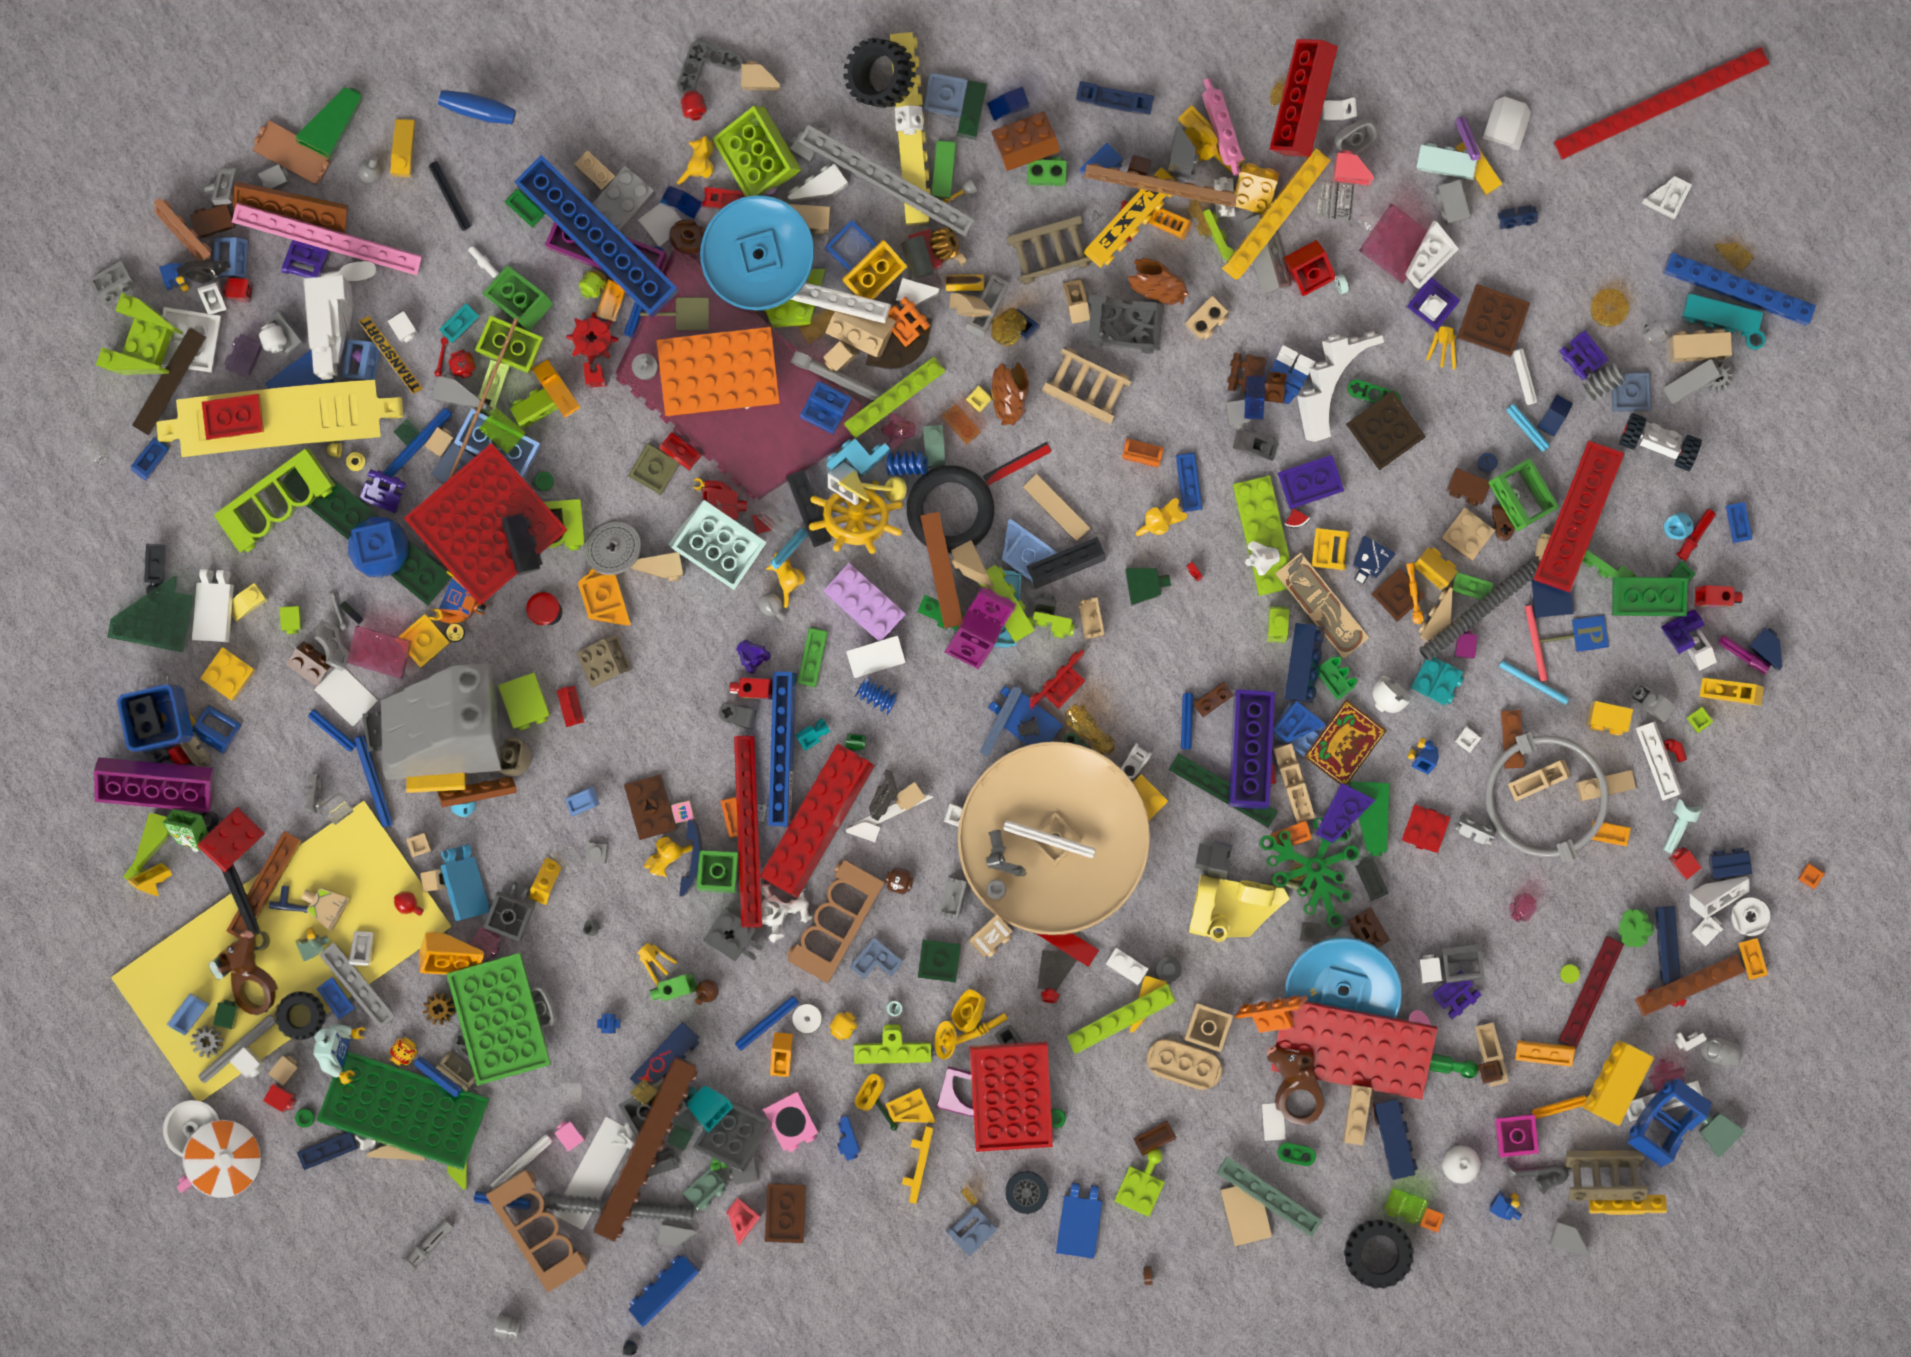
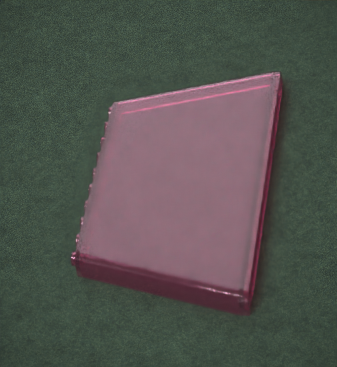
[615,248,878,500]

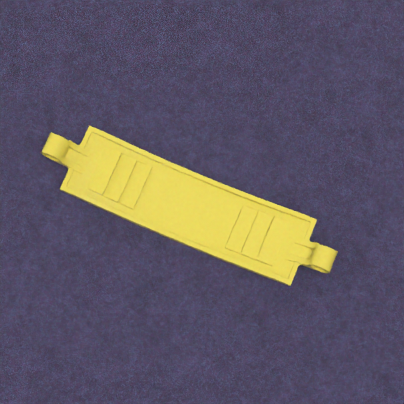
[156,380,404,457]

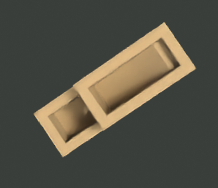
[949,293,991,317]
[1508,759,1572,802]
[1475,1022,1508,1087]

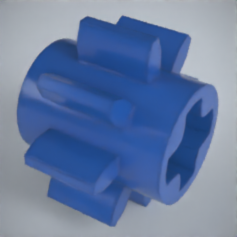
[597,1014,620,1033]

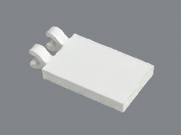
[192,569,234,642]

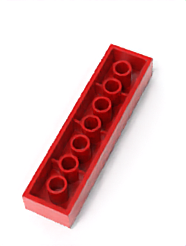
[760,743,875,898]

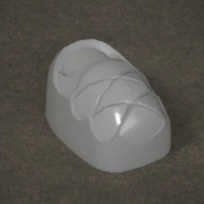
[1334,119,1377,155]
[531,987,557,1028]
[1701,1037,1743,1066]

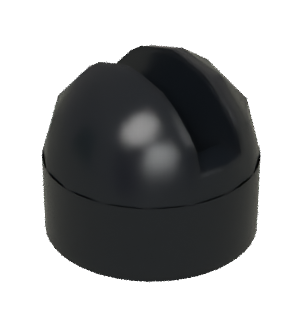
[623,1339,638,1356]

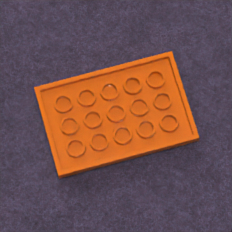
[656,327,780,416]

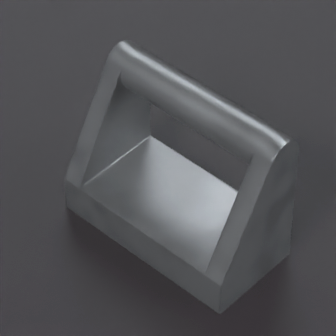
[1441,944,1485,983]

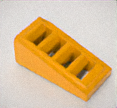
[1148,208,1192,240]

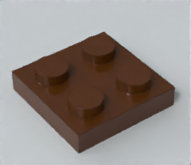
[1371,568,1425,622]

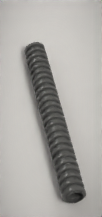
[1419,560,1538,661]
[544,1193,693,1223]

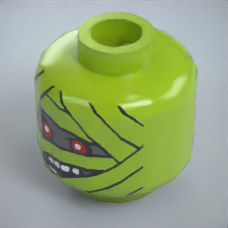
[578,270,606,299]

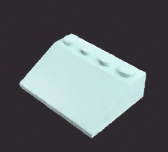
[668,500,767,590]

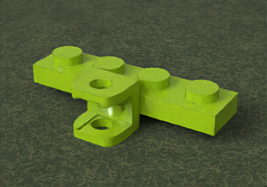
[854,1024,931,1064]

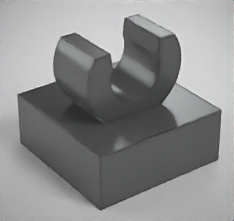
[1035,593,1057,615]

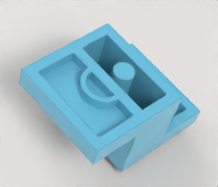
[826,439,890,477]

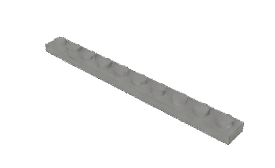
[799,125,974,237]

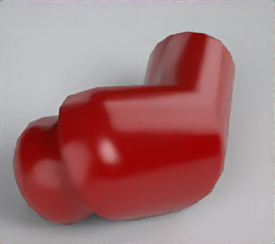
[1664,738,1687,763]

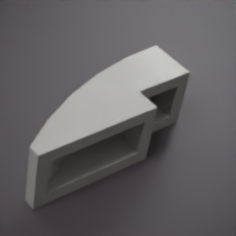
[965,274,1009,338]

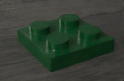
[918,940,961,983]

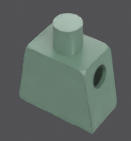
[1699,1113,1745,1157]

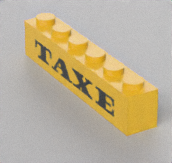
[1084,167,1178,268]

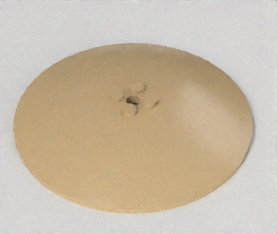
[958,742,1150,935]

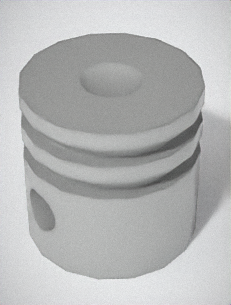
[494,1313,522,1341]

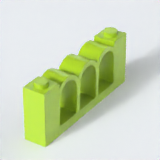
[214,448,336,553]
[544,499,584,551]

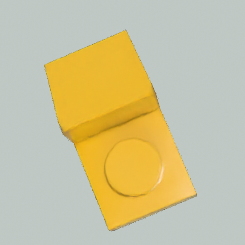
[128,863,172,896]

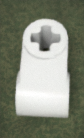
[1121,743,1152,780]

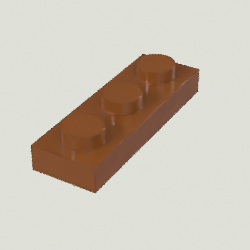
[1501,710,1524,769]

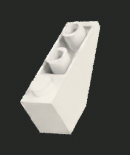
[788,164,848,202]

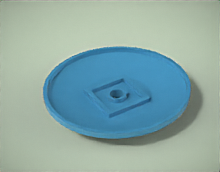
[700,196,814,311]
[1285,937,1402,1018]

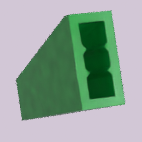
[295,87,363,160]
[1349,781,1389,856]

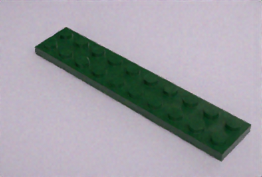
[282,468,452,606]

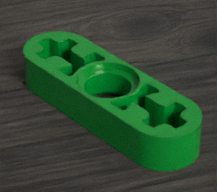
[1347,379,1401,404]

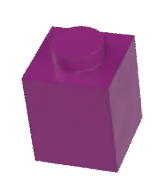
[1454,630,1477,659]

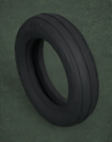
[906,465,995,553]

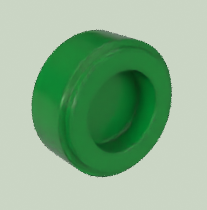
[534,472,554,491]
[295,1108,315,1128]
[1051,1109,1066,1128]

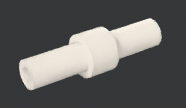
[468,245,500,278]

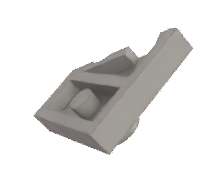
[304,774,322,813]

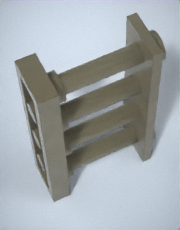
[1007,216,1093,285]
[1565,1150,1648,1201]

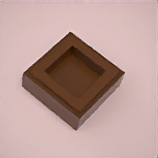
[1478,1060,1502,1084]

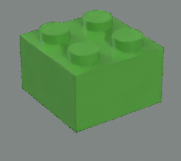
[697,850,739,894]

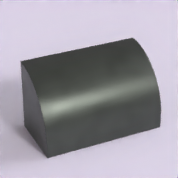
[901,235,934,280]

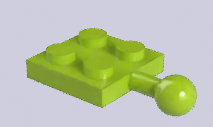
[1114,1149,1165,1217]

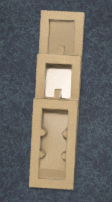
[1273,742,1315,823]

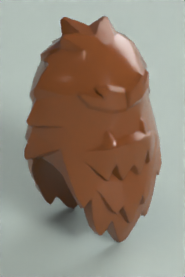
[1128,258,1189,305]
[991,363,1029,426]

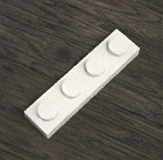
[1636,722,1682,800]

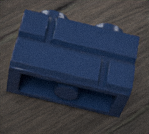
[1708,848,1752,879]

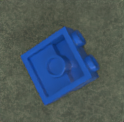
[837,1115,861,1161]

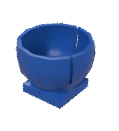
[348,517,409,578]

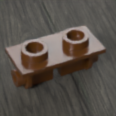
[1193,681,1234,717]

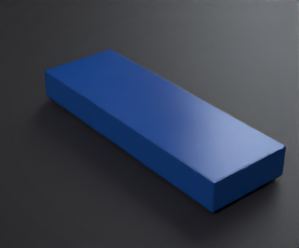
[1176,453,1202,512]

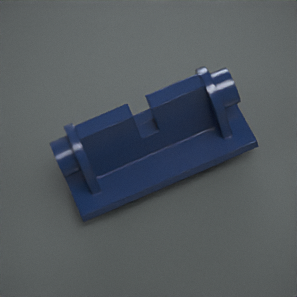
[1497,205,1538,229]

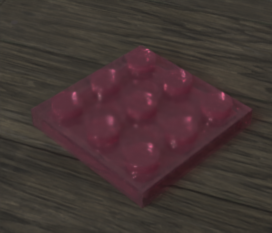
[1359,204,1427,284]

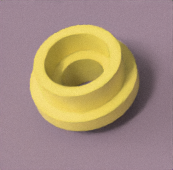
[346,452,365,471]

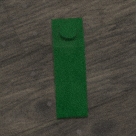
[957,80,987,140]

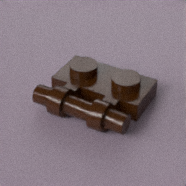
[1227,353,1266,396]
[1347,907,1390,948]

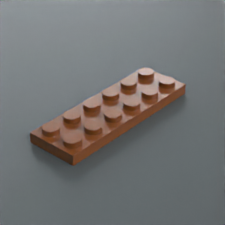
[232,181,348,234]

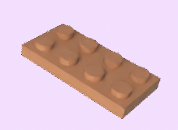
[154,197,211,268]

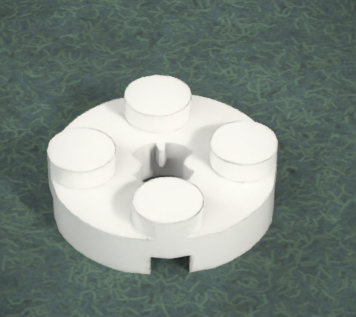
[1731,897,1770,936]

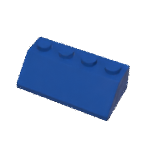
[628,1254,700,1327]

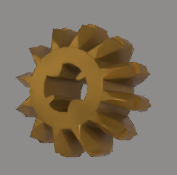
[930,227,960,261]
[422,993,455,1025]

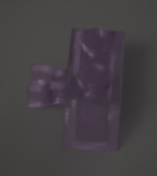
[224,333,263,379]

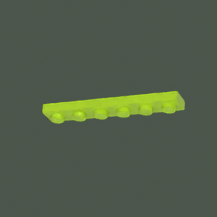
[844,357,946,439]
[1067,984,1177,1054]

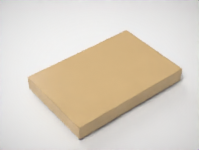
[1220,1186,1272,1246]

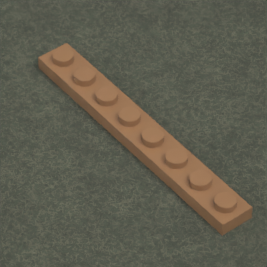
[1084,163,1237,208]

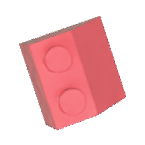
[1332,150,1374,186]

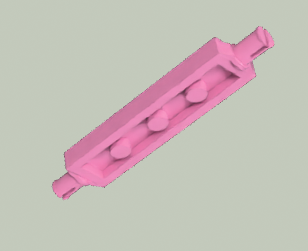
[1202,78,1243,176]

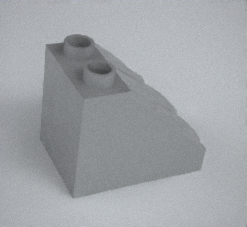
[381,663,501,780]

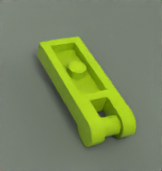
[1202,209,1234,261]

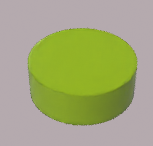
[1560,964,1580,984]

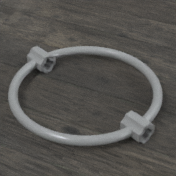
[1485,731,1609,862]

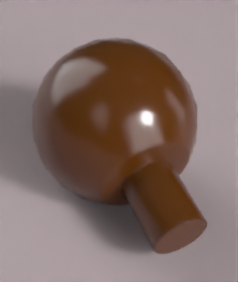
[695,979,719,1005]

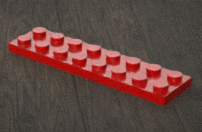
[1534,441,1625,593]

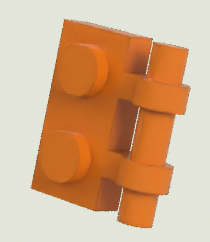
[888,296,931,347]

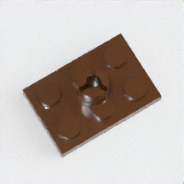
[624,774,677,840]

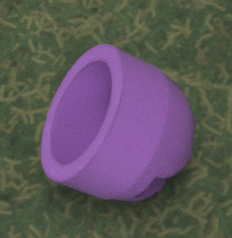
[350,349,362,366]

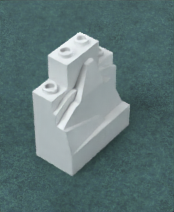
[304,275,353,380]

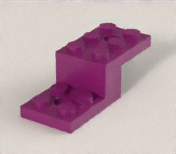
[944,587,1017,669]

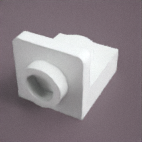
[1691,916,1723,946]
[1674,1032,1707,1051]

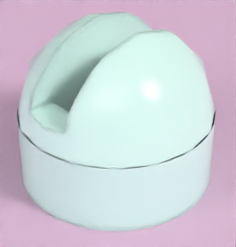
[886,1001,902,1016]

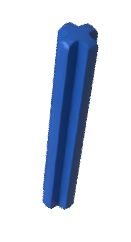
[735,996,799,1050]

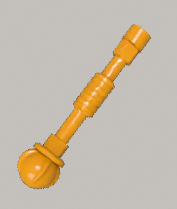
[1406,562,1424,624]

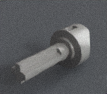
[632,353,658,380]

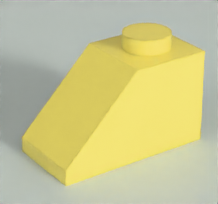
[231,583,268,622]

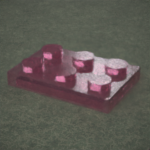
[347,626,412,679]

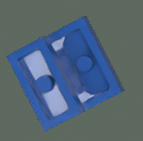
[799,381,852,435]

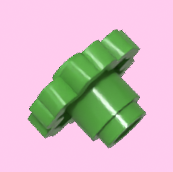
[1619,909,1654,947]

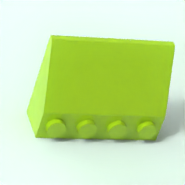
[712,106,801,197]

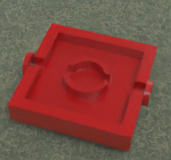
[1401,804,1451,854]

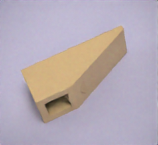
[1418,587,1453,643]

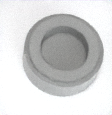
[987,880,1006,900]

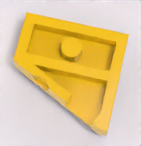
[885,1088,936,1123]

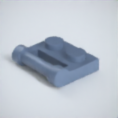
[946,1204,997,1256]

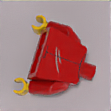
[693,478,748,520]

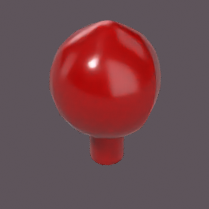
[394,891,424,916]

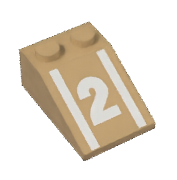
[969,914,1013,958]

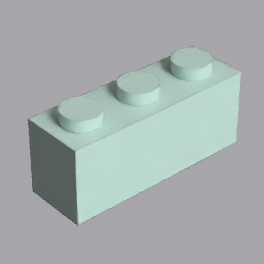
[1417,143,1478,180]

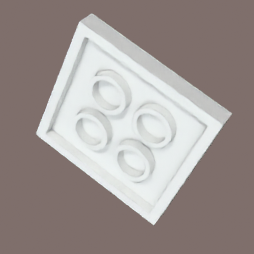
[162,307,221,373]

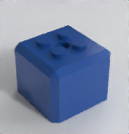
[117,684,194,752]

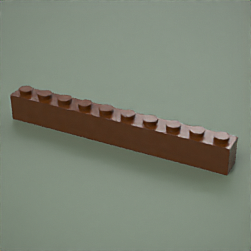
[593,1055,698,1242]

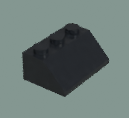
[501,513,543,576]

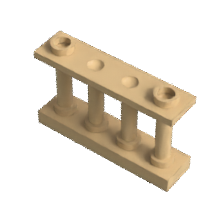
[1042,347,1131,425]

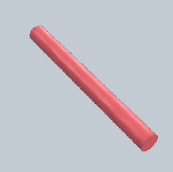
[1525,605,1548,682]

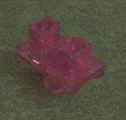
[1648,1058,1685,1092]

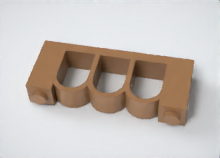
[786,860,885,983]
[486,1168,588,1293]

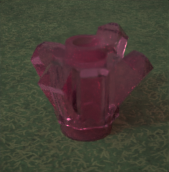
[881,412,916,450]

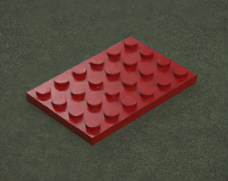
[970,1041,1053,1152]

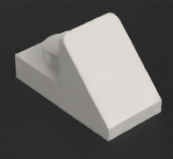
[349,931,374,966]

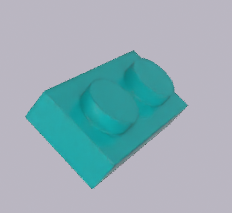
[439,303,480,344]

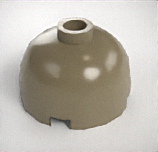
[499,737,532,776]

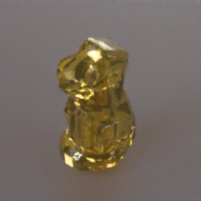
[1064,703,1116,755]

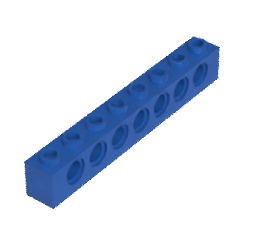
[1663,253,1816,326]

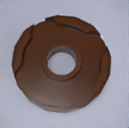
[669,220,705,254]

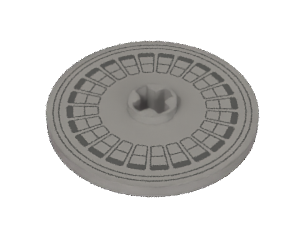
[585,522,641,575]

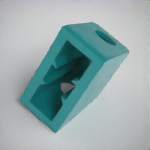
[686,1086,734,1133]

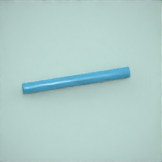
[1499,660,1569,705]

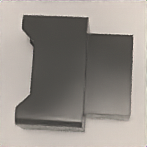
[1195,841,1233,880]

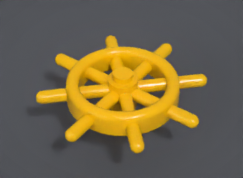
[809,480,903,554]

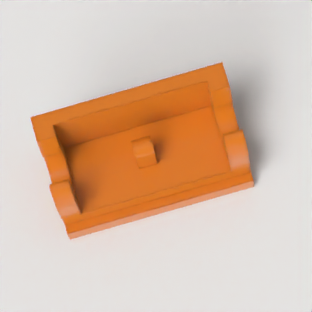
[1122,438,1164,468]

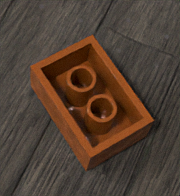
[991,111,1060,171]

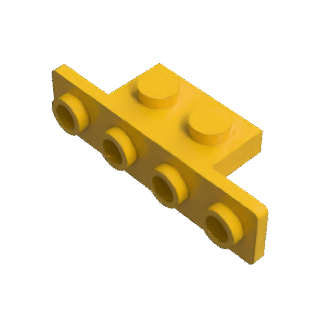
[1588,1195,1667,1215]

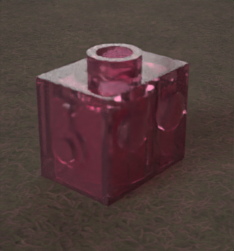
[469,927,502,962]

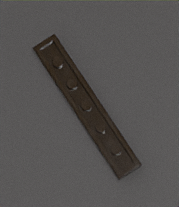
[132,327,207,436]

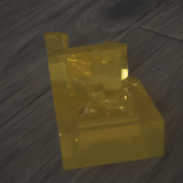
[1714,242,1754,272]

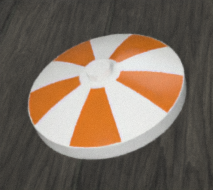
[183,1120,261,1198]

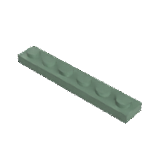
[1216,1157,1322,1237]

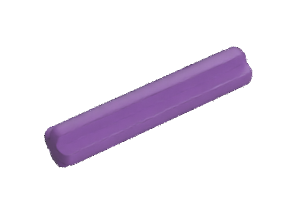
[1456,117,1481,161]

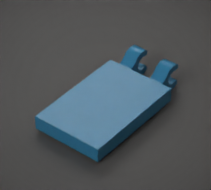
[441,844,490,921]

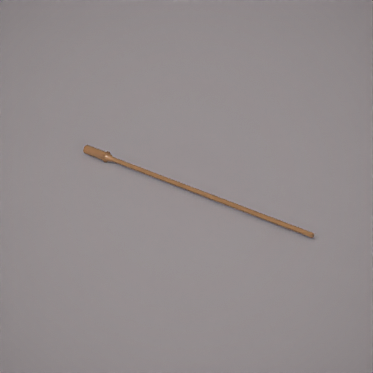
[447,318,518,481]

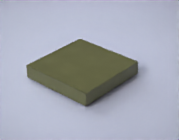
[628,443,680,495]

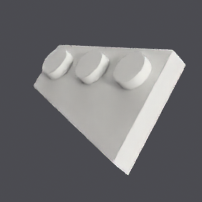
[1405,221,1458,289]

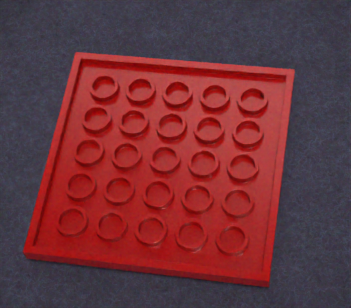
[404,443,567,606]

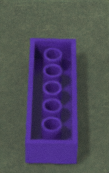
[1228,689,1275,809]

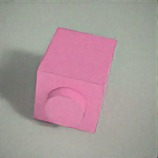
[555,1121,585,1152]

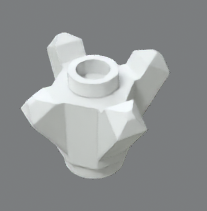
[1245,541,1280,576]

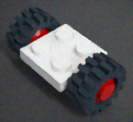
[1619,413,1702,472]

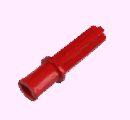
[1676,509,1716,561]

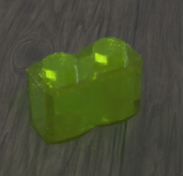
[1384,1187,1429,1225]

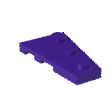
[1315,783,1376,843]

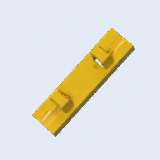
[902,1126,933,1204]

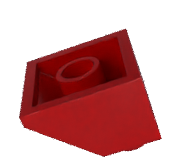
[1283,240,1335,297]

